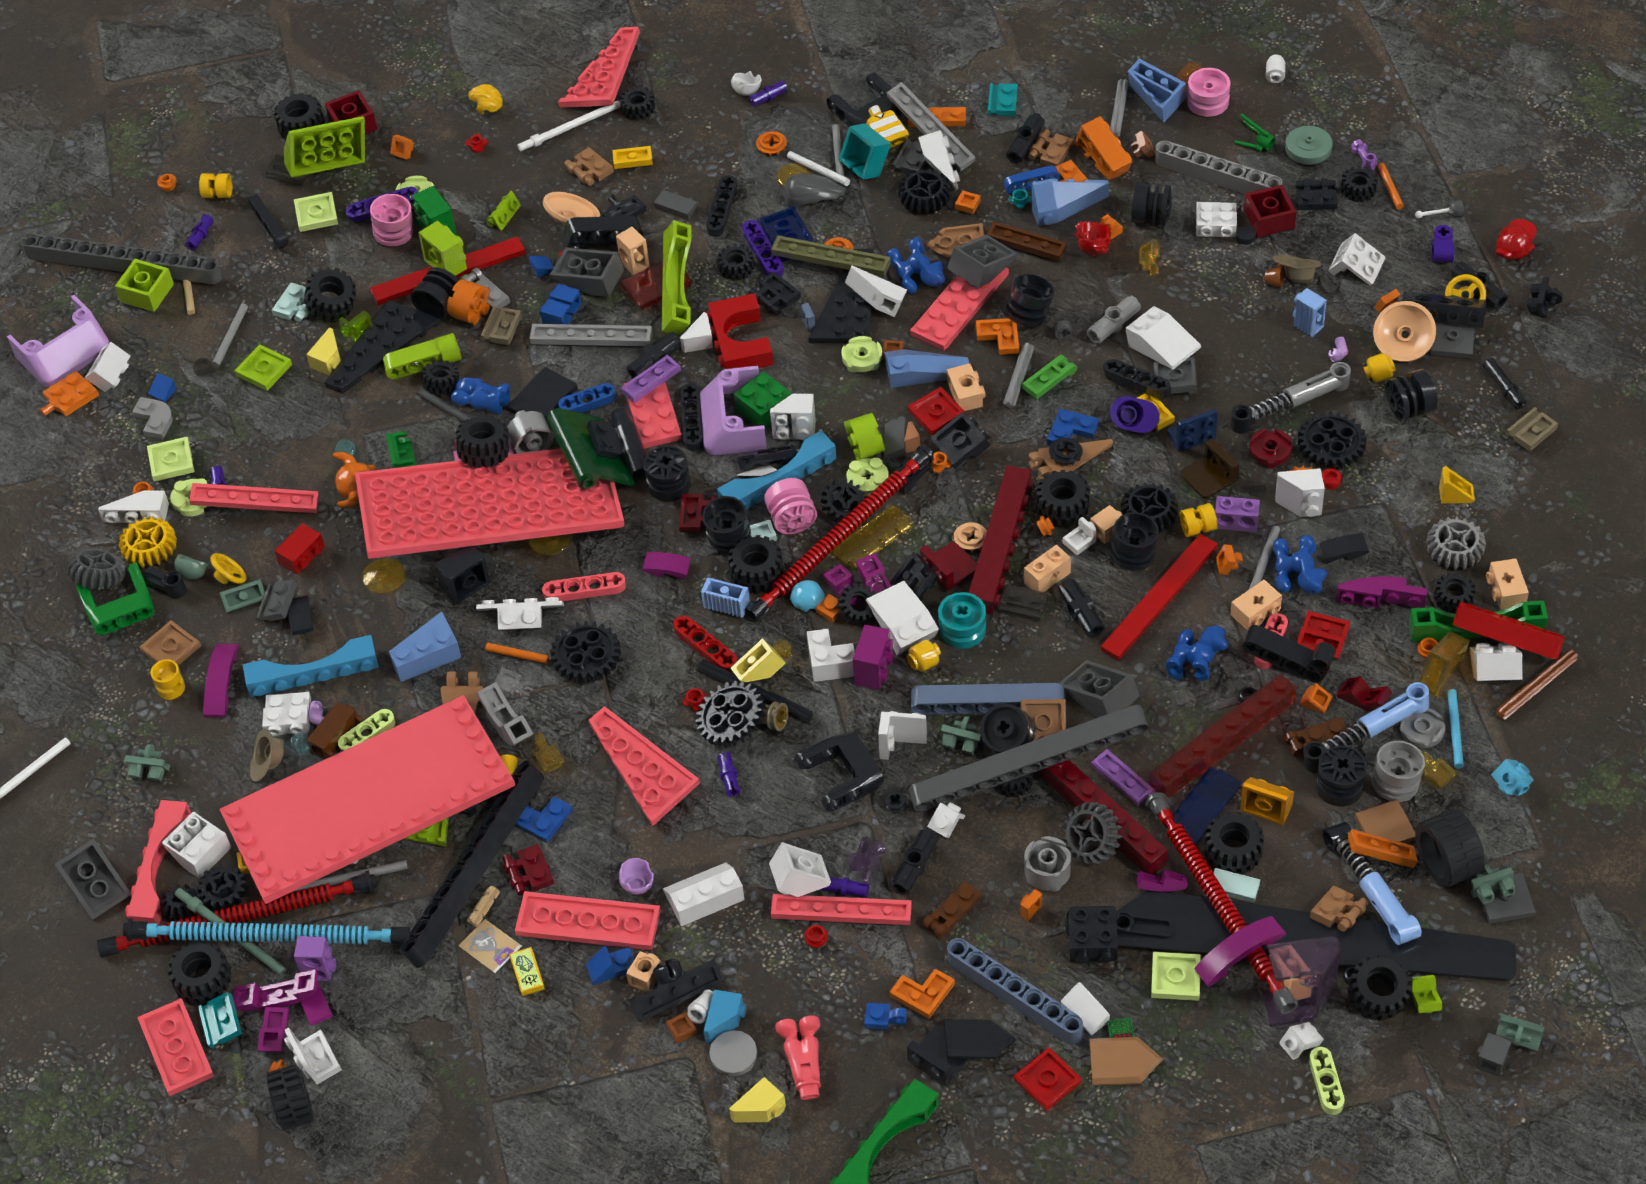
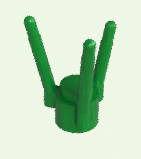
[1234,114,1276,152]

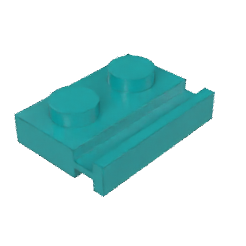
[988,83,1018,116]
[198,992,242,1049]

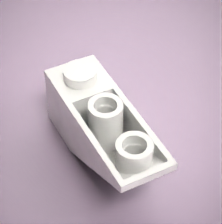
[919,130,960,190]
[845,266,907,317]
[98,490,169,524]

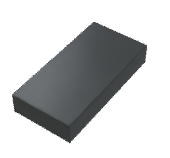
[654,190,698,219]

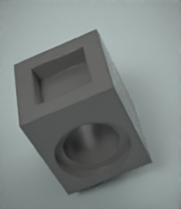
[1476,1033,1512,1076]

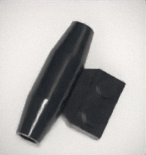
[586,408,646,480]

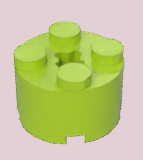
[844,413,885,461]

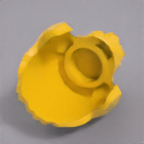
[468,84,503,114]

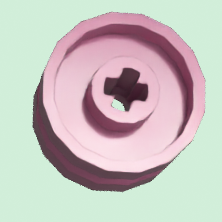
[1187,68,1231,117]

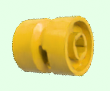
[199,173,232,198]
[1179,503,1217,537]
[150,659,185,700]

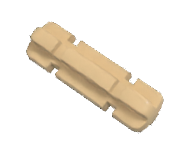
[467,886,500,927]

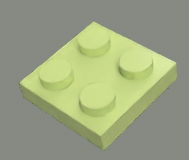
[294,192,338,232]
[147,437,195,482]
[1151,952,1201,1001]

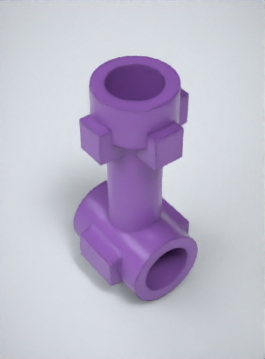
[1351,139,1378,171]

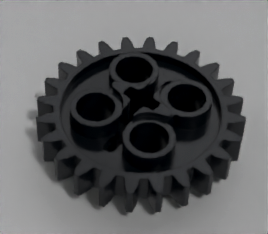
[1297,411,1367,469]
[550,621,621,684]
[696,680,766,748]

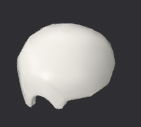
[731,71,762,96]

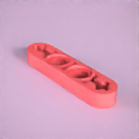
[542,572,626,601]

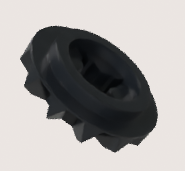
[1049,438,1083,466]

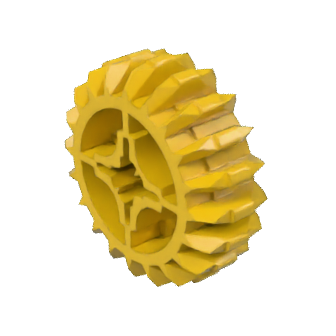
[119,516,177,569]

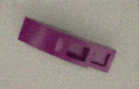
[1336,576,1428,608]

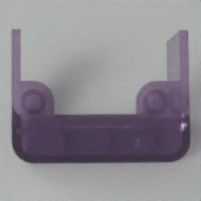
[1262,937,1341,1026]

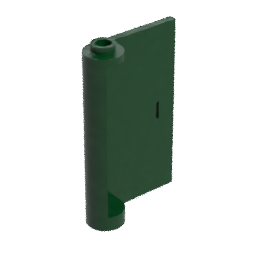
[547,408,635,489]

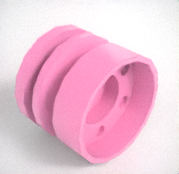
[370,194,413,246]
[764,478,817,534]

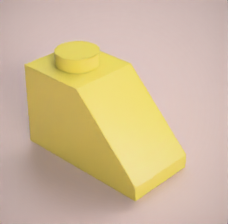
[306,327,341,376]
[731,638,786,682]
[729,1077,786,1123]

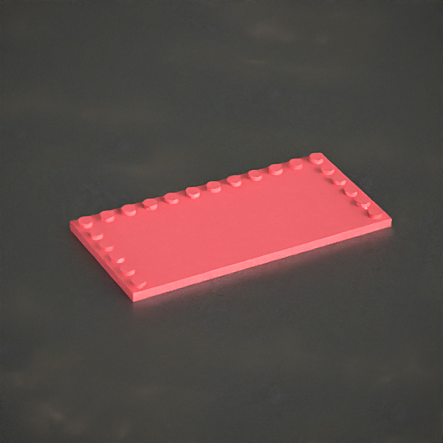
[355,448,624,559]
[220,695,515,904]

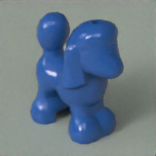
[886,237,945,294]
[451,378,510,415]
[1273,535,1328,594]
[1166,625,1229,681]

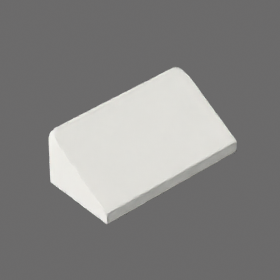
[1061,982,1110,1035]

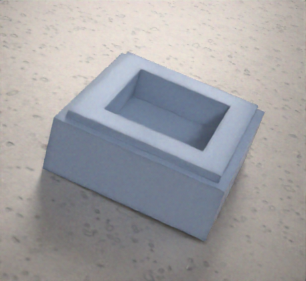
[801,303,815,332]

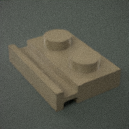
[481,306,522,345]
[1506,407,1558,451]

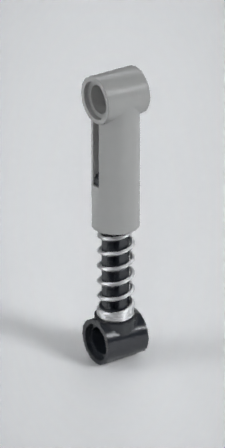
[1230,362,1351,434]

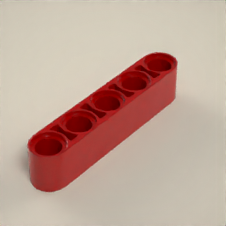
[1452,602,1565,659]

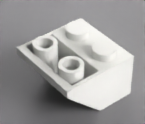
[770,394,816,440]
[1470,642,1522,681]
[162,812,231,879]

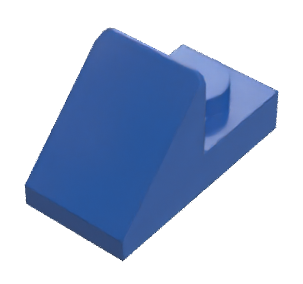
[586,946,635,985]

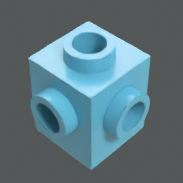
[1491,759,1534,796]

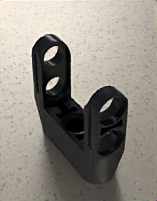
[826,72,902,127]
[794,732,884,812]

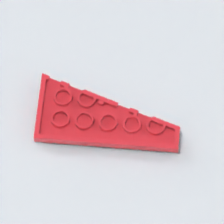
[558,27,640,108]
[589,706,700,827]

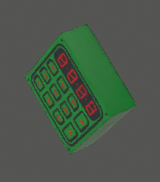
[1107,1018,1134,1038]

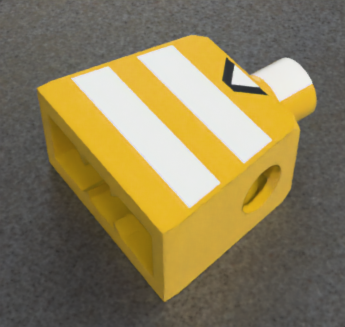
[866,105,909,149]

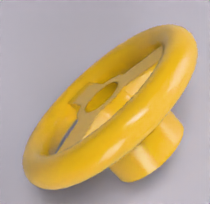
[1445,274,1486,300]
[210,553,247,584]

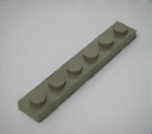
[771,236,891,277]

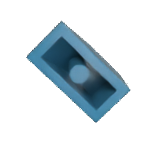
[704,990,746,1043]

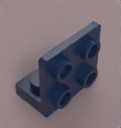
[1167,409,1218,452]

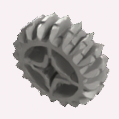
[1426,516,1486,570]

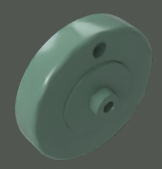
[1285,126,1333,165]

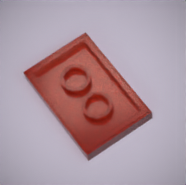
[621,261,693,310]

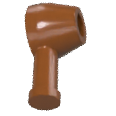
[1264,264,1285,288]

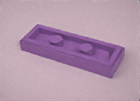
[621,355,681,403]
[1091,749,1155,807]

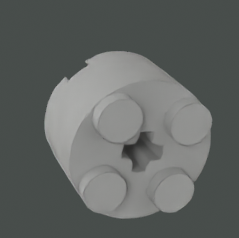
[507,410,554,454]
[1024,836,1071,892]

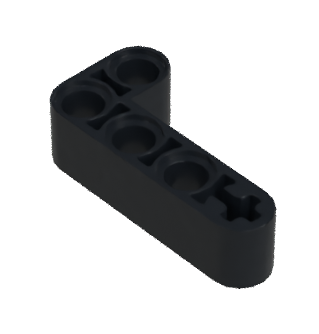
[562,216,643,249]
[1242,625,1336,683]

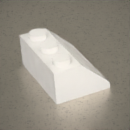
[663,863,745,926]

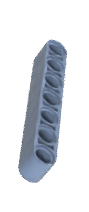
[911,683,1064,715]
[947,938,1083,1044]

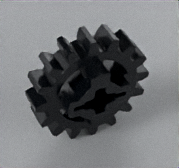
[820,478,865,522]
[197,864,248,911]

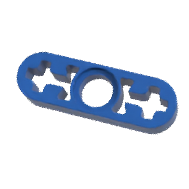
[1003,166,1060,195]
[558,383,616,413]

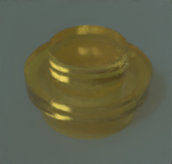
[773,638,793,659]

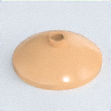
[543,192,600,226]
[1373,301,1436,362]

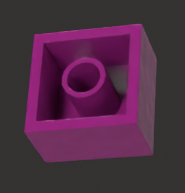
[853,625,894,690]

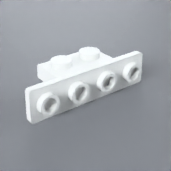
[476,597,564,630]

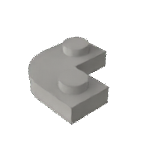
[132,397,173,439]

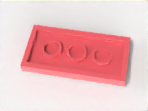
[624,382,682,448]
[137,998,214,1096]

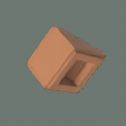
[904,421,920,453]

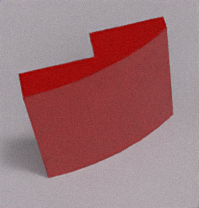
[1297,611,1351,660]

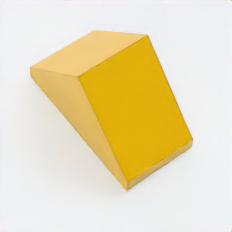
[1439,466,1475,503]

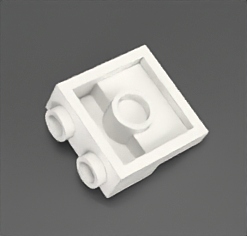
[1196,202,1237,237]
[262,692,311,737]

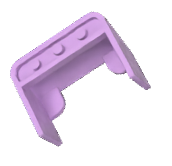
[7,295,110,387]
[699,366,767,455]

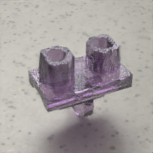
[847,836,886,881]

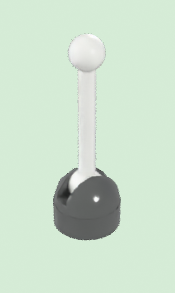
[1415,200,1464,219]

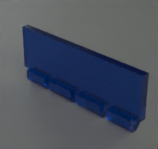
[1165,767,1242,845]

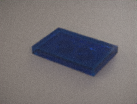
[758,206,816,262]

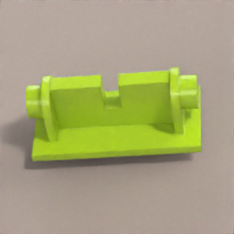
[486,191,521,231]

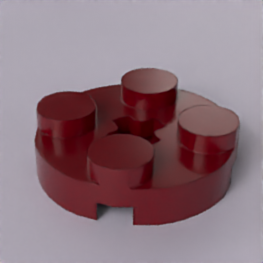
[1249,429,1292,469]

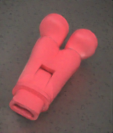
[775,1016,821,1100]

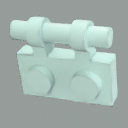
[272,283,310,322]

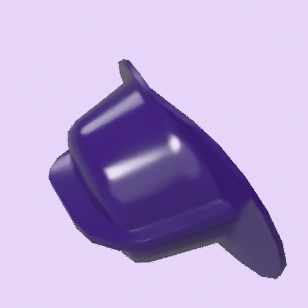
[1110,396,1160,433]

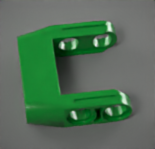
[76,562,155,635]

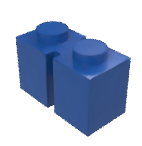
[540,284,582,324]

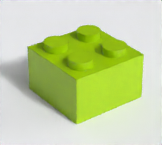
[418,221,467,276]
[115,259,174,312]

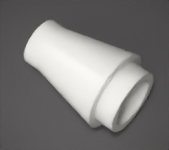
[687,989,713,1023]

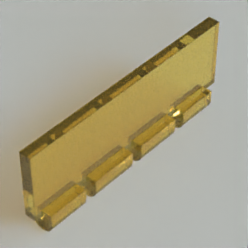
[831,504,913,569]

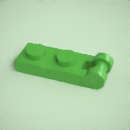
[1022,355,1078,400]

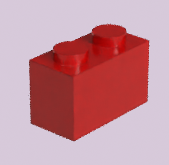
[275,523,325,575]

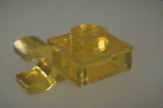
[1139,239,1160,276]
[534,732,565,774]
[1422,751,1457,790]

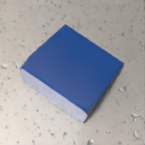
[529,256,554,278]
[148,373,177,403]

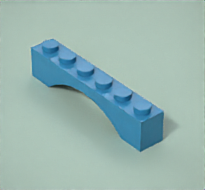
[717,430,837,510]
[243,635,379,698]

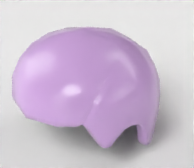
[619,858,654,895]

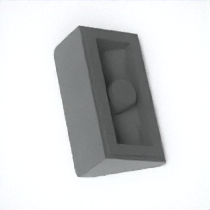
[884,417,906,458]

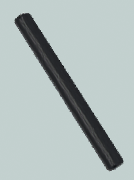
[698,659,813,722]

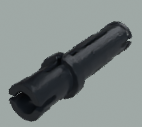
[1483,358,1527,410]

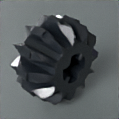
[160,883,200,921]

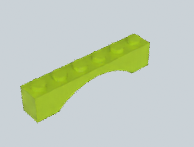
[662,220,691,336]

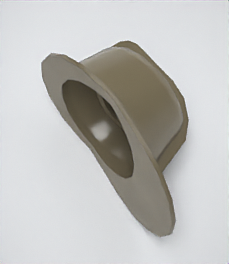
[1273,255,1321,284]
[250,729,284,782]

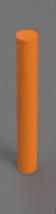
[1377,163,1404,210]
[485,643,550,664]

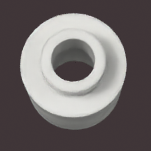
[1266,55,1286,83]

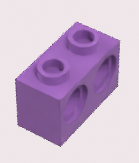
[1215,496,1260,532]
[294,936,336,981]

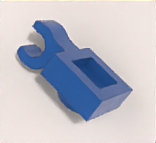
[864,1003,907,1030]

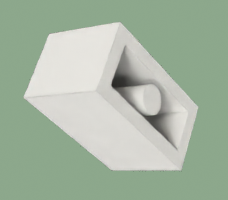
[85,342,130,392]

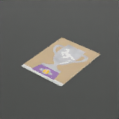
[458,919,522,973]

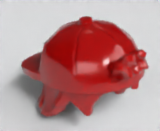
[1495,219,1537,260]
[1074,221,1111,256]

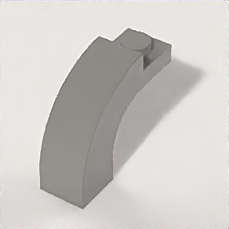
[476,682,533,746]

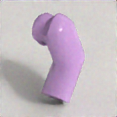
[1328,337,1348,362]
[309,701,325,726]

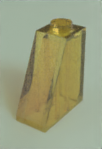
[1419,631,1470,698]

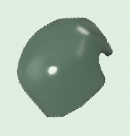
[174,554,208,580]

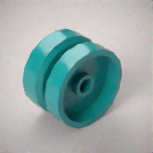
[938,592,986,649]

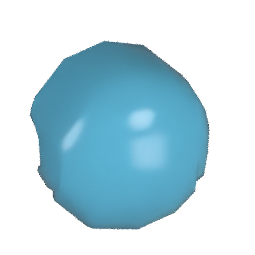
[790,580,825,612]

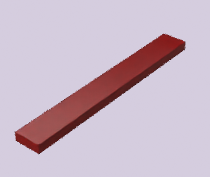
[370,236,525,305]
[1101,534,1218,661]

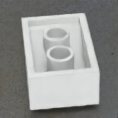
[1126,306,1201,370]
[866,581,939,656]

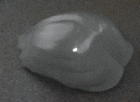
[783,174,846,208]

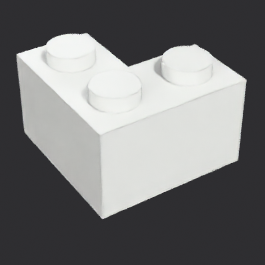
[807,629,855,682]

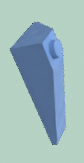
[1032,179,1109,227]
[884,349,969,388]

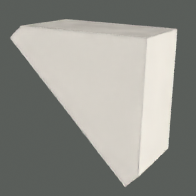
[680,312,713,353]

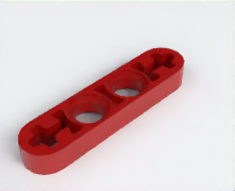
[673,616,738,673]

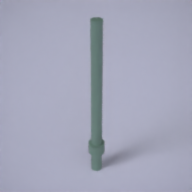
[174,888,286,976]

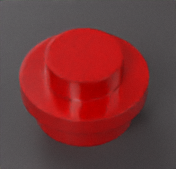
[804,925,828,948]

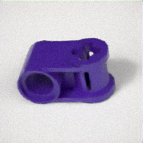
[1431,225,1454,263]

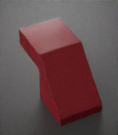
[1336,676,1392,711]

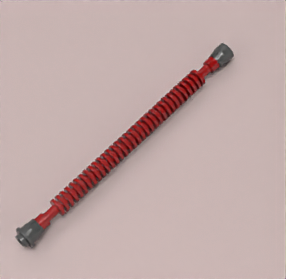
[1145,792,1298,1014]

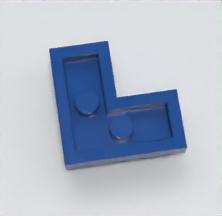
[1047,409,1099,445]
[515,796,573,843]

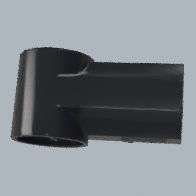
[143,566,187,599]

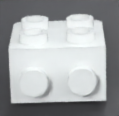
[284,1027,342,1084]

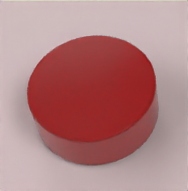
[1322,468,1342,490]

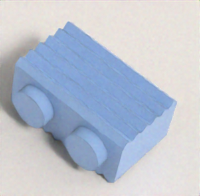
[1292,288,1327,337]
[701,577,750,618]

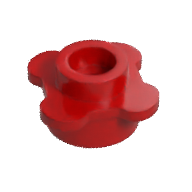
[465,134,488,153]
[682,688,708,711]

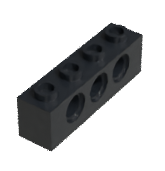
[1402,291,1486,328]

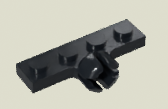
[629,959,724,1022]

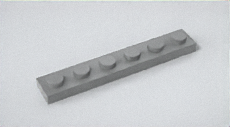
[887,82,975,172]
[530,324,652,346]

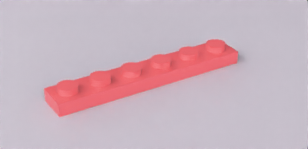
[189,483,319,513]
[771,894,912,925]

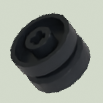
[980,703,1035,753]

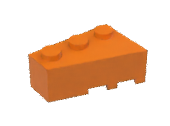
[1074,116,1132,181]

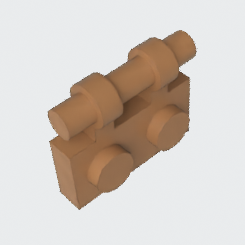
[1028,129,1074,166]
[564,147,614,186]
[1310,885,1368,932]

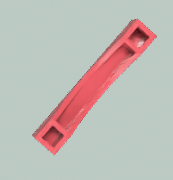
[125,800,191,925]

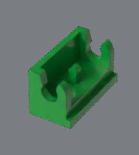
[386,431,417,468]

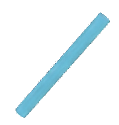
[1447,689,1464,769]

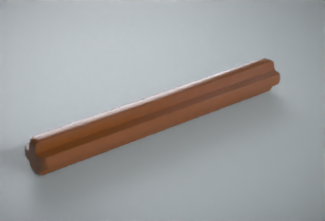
[1496,649,1578,720]

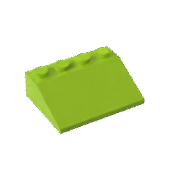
[284,116,365,178]

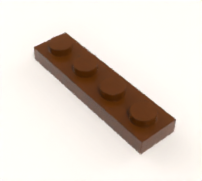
[986,221,1067,262]

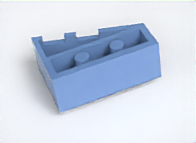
[1128,58,1187,123]
[389,612,461,682]

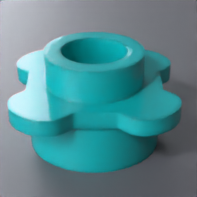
[1008,189,1032,209]

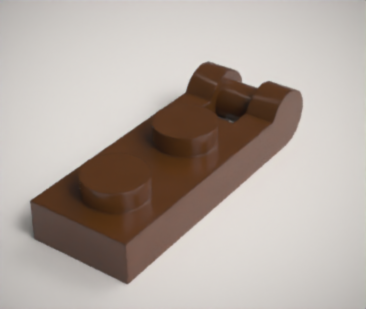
[1284,717,1347,757]
[922,881,982,939]

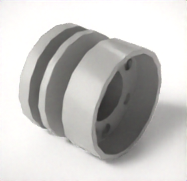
[1371,741,1425,802]

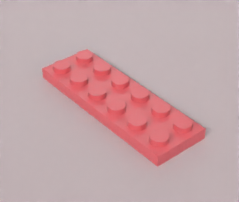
[910,268,1009,351]
[515,891,661,950]

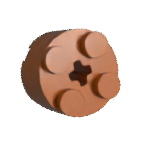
[447,279,490,325]

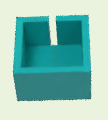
[838,123,891,180]

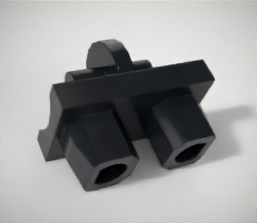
[1527,277,1563,318]

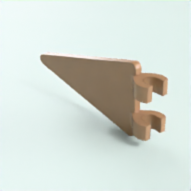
[1028,439,1113,481]
[440,672,483,713]

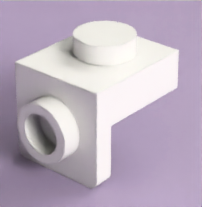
[1063,517,1096,555]
[927,802,965,838]
[1280,1022,1324,1060]

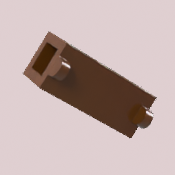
[306,702,363,759]

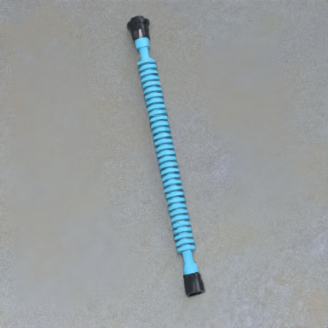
[123,918,410,945]

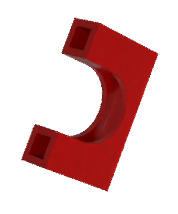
[706,293,773,370]

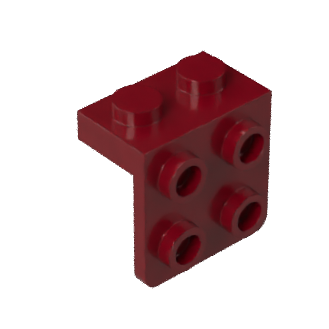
[920,542,977,591]

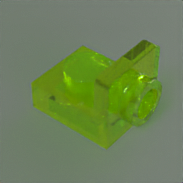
[338,310,371,341]

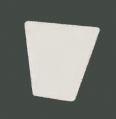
[737,465,777,476]

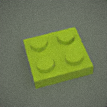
[234,344,292,391]

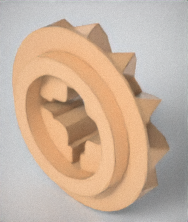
[954,522,987,552]

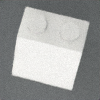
[1275,469,1325,517]
[769,842,831,897]

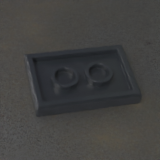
[507,367,578,420]

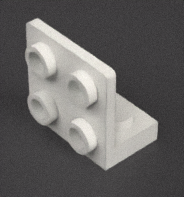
[1328,233,1385,286]
[878,711,927,760]

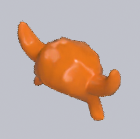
[332,452,376,508]

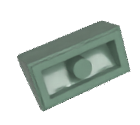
[219,579,265,613]

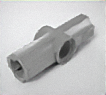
[1087,295,1141,344]

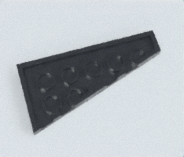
[809,249,874,343]
[324,300,441,394]

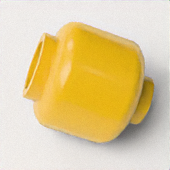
[1363,353,1396,383]
[907,640,941,672]

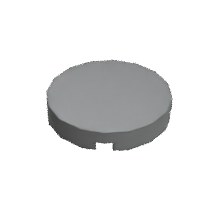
[1399,708,1445,748]
[709,1030,758,1077]

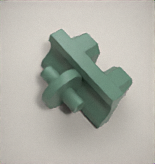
[941,716,983,756]
[124,744,170,782]
[1471,864,1515,904]
[1496,1014,1545,1051]

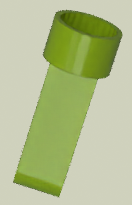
[383,333,462,379]

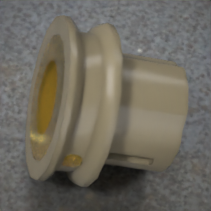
[760,702,788,731]

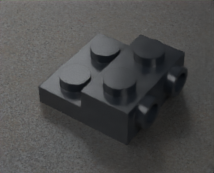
[931,412,991,468]

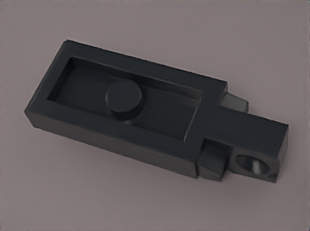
[738,444,796,469]

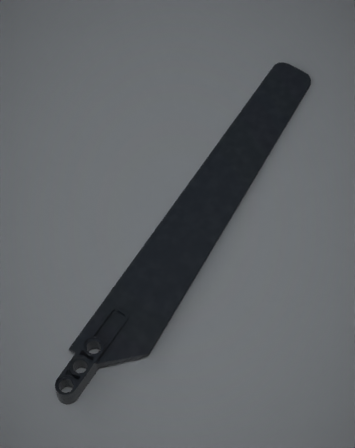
[1065,890,1516,981]

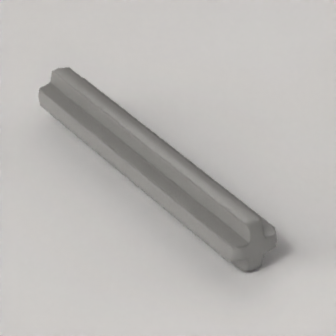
[1110,79,1128,137]
[1003,342,1034,409]

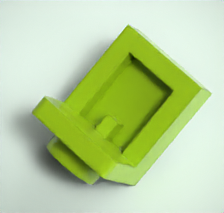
[1411,975,1442,1013]

